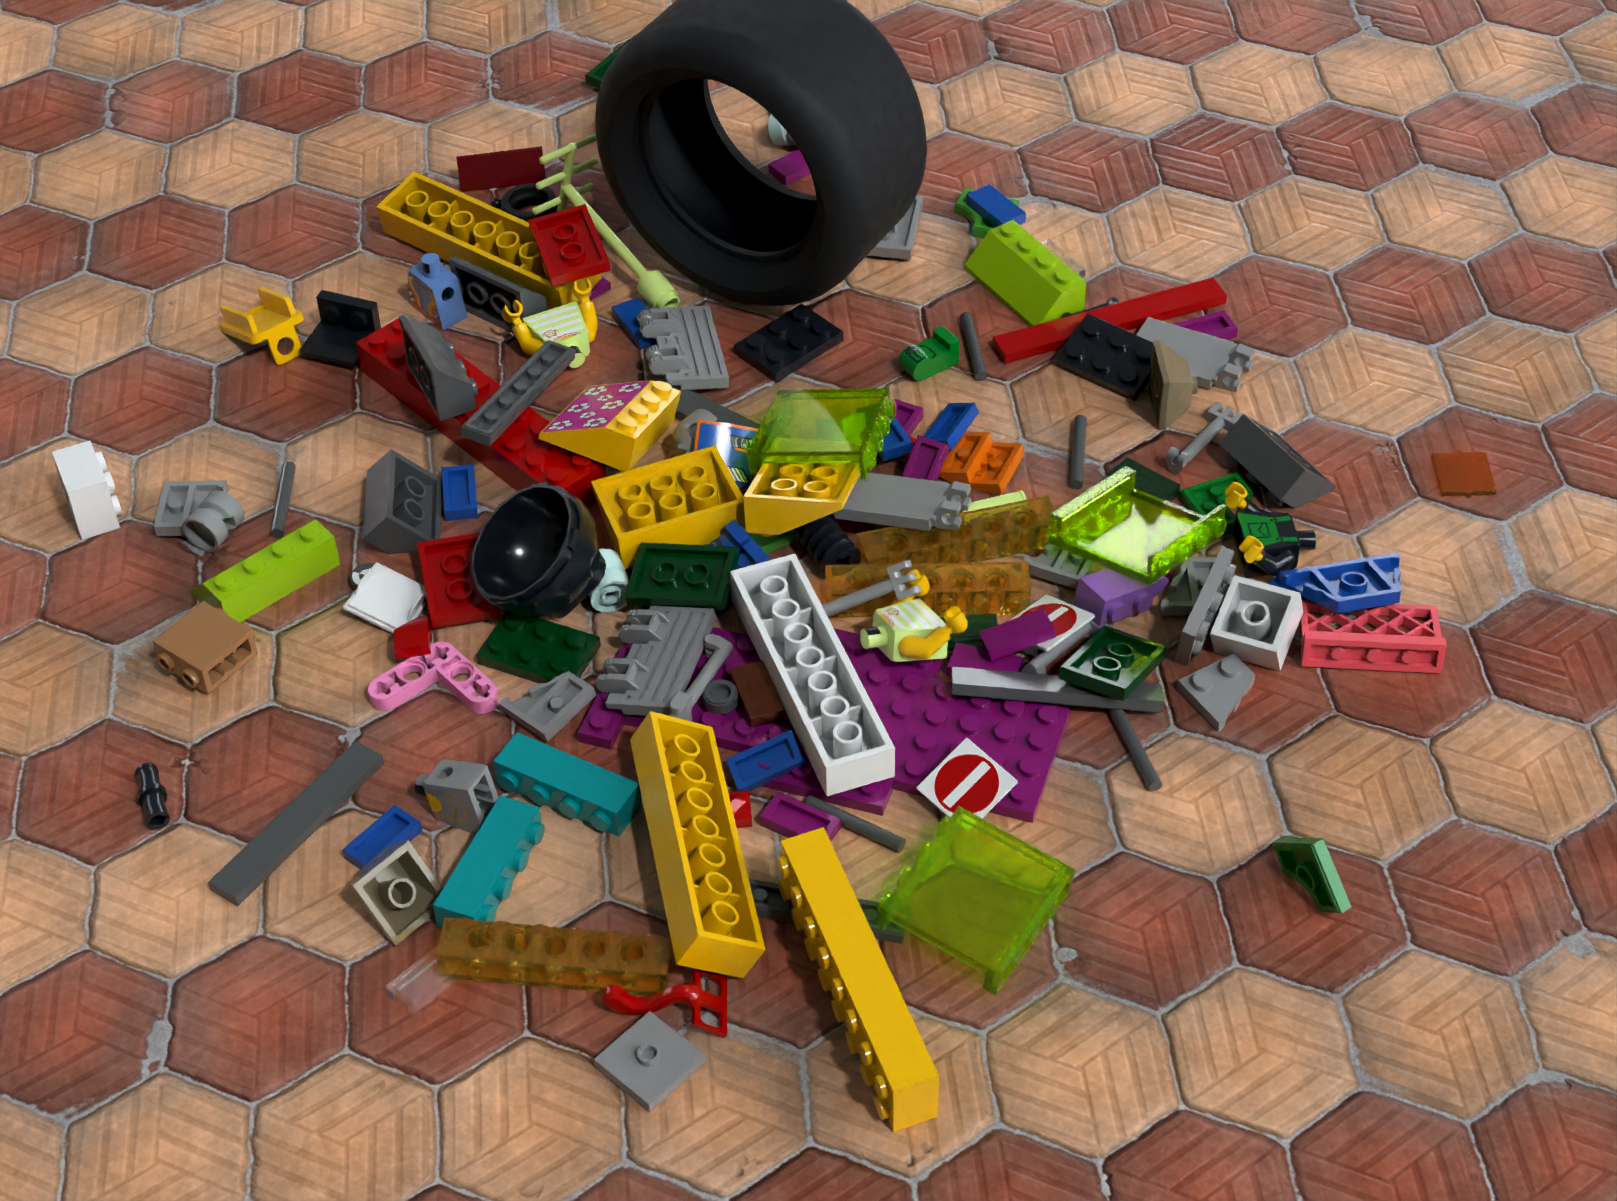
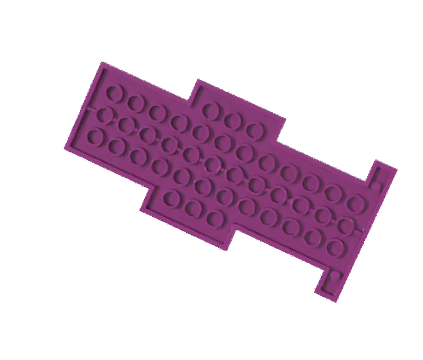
[578,606,1070,823]

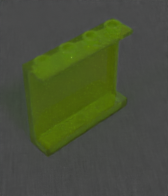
[747,388,896,481]
[1048,466,1227,585]
[877,806,1075,996]

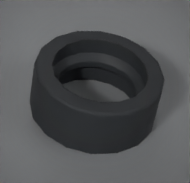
[501,183,557,222]

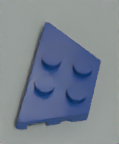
[1278,552,1401,613]

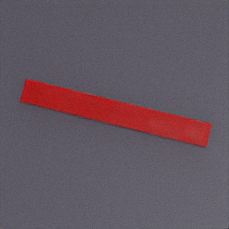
[992,277,1227,363]

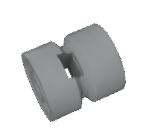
[182,490,244,552]

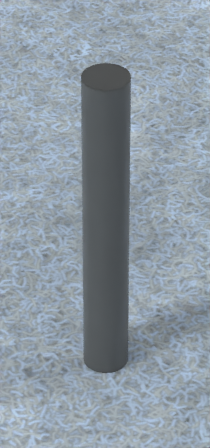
[960,312,987,381]
[1070,415,1087,489]
[270,462,296,538]
[1109,709,1162,791]
[805,795,906,852]

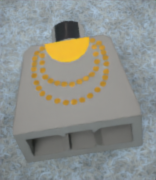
[414,759,499,835]

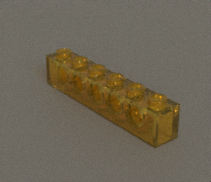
[857,496,1061,584]
[825,561,1031,618]
[436,917,673,996]

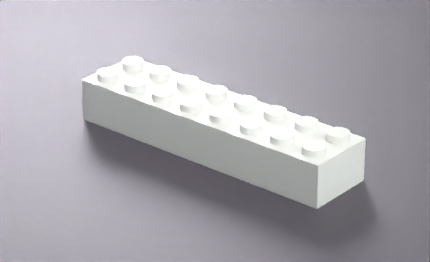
[730,554,895,796]

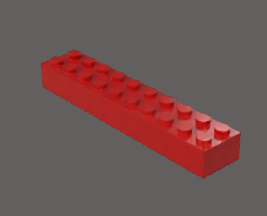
[356,318,607,505]

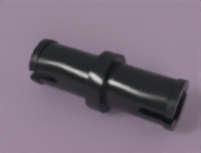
[135,763,170,829]

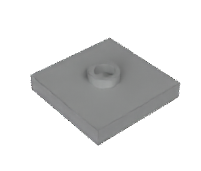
[594,1011,706,1112]

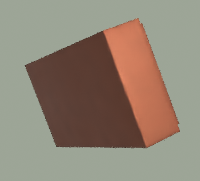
[729,660,785,727]

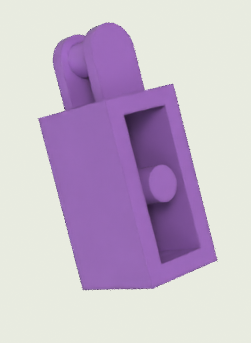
[1073,560,1169,627]

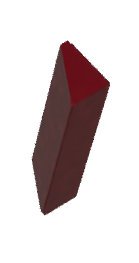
[456,146,546,192]

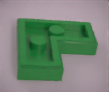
[1179,472,1253,540]

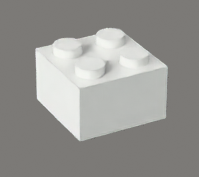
[52,441,122,540]
[1210,575,1303,671]

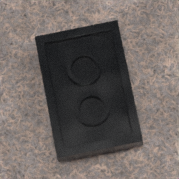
[734,303,844,383]
[1055,313,1153,401]

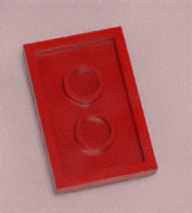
[528,204,611,287]
[417,532,500,629]

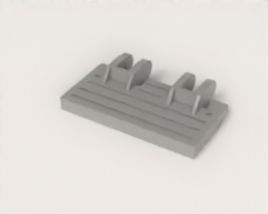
[637,306,729,390]
[595,606,717,716]

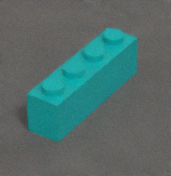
[493,732,642,836]
[433,796,545,941]

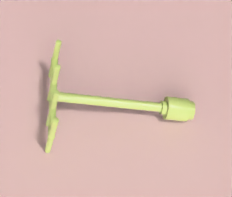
[532,133,680,308]

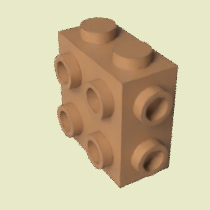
[153,601,258,694]

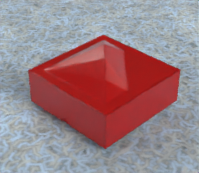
[728,791,752,828]

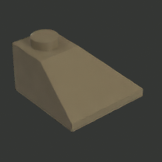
[1148,340,1197,430]
[350,840,443,946]

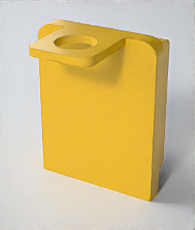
[218,287,304,365]

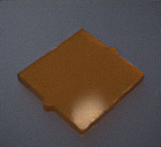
[1431,450,1496,498]

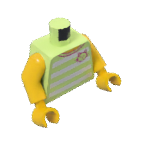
[502,278,598,368]
[860,569,968,662]

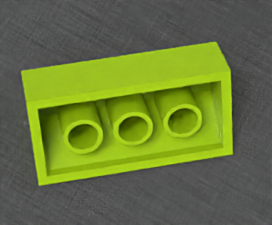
[964,220,1086,327]
[191,519,340,623]

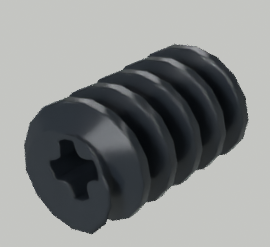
[794,515,861,579]

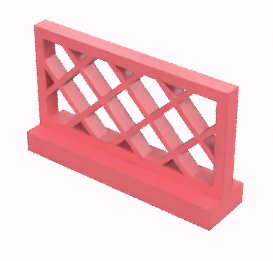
[1299,599,1447,673]

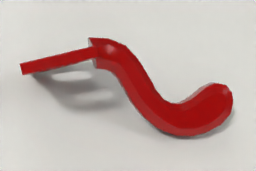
[603,968,727,1038]

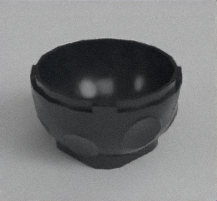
[471,482,606,618]

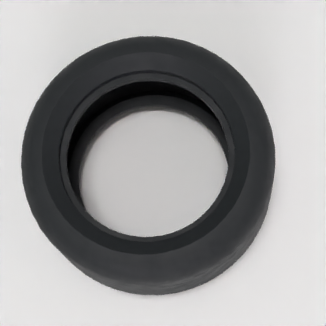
[595,0,927,306]

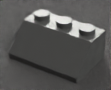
[449,256,548,334]
[399,314,478,421]
[1219,414,1336,508]
[363,449,442,554]

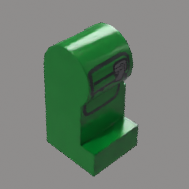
[898,325,960,381]

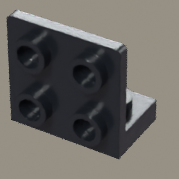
[300,290,381,368]

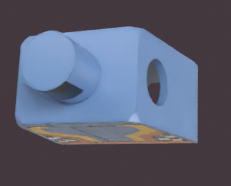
[408,253,467,330]

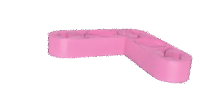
[368,642,499,714]

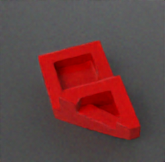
[394,614,432,660]

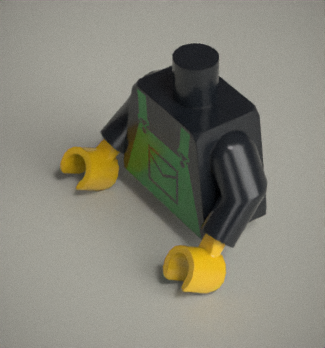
[1225,482,1316,578]

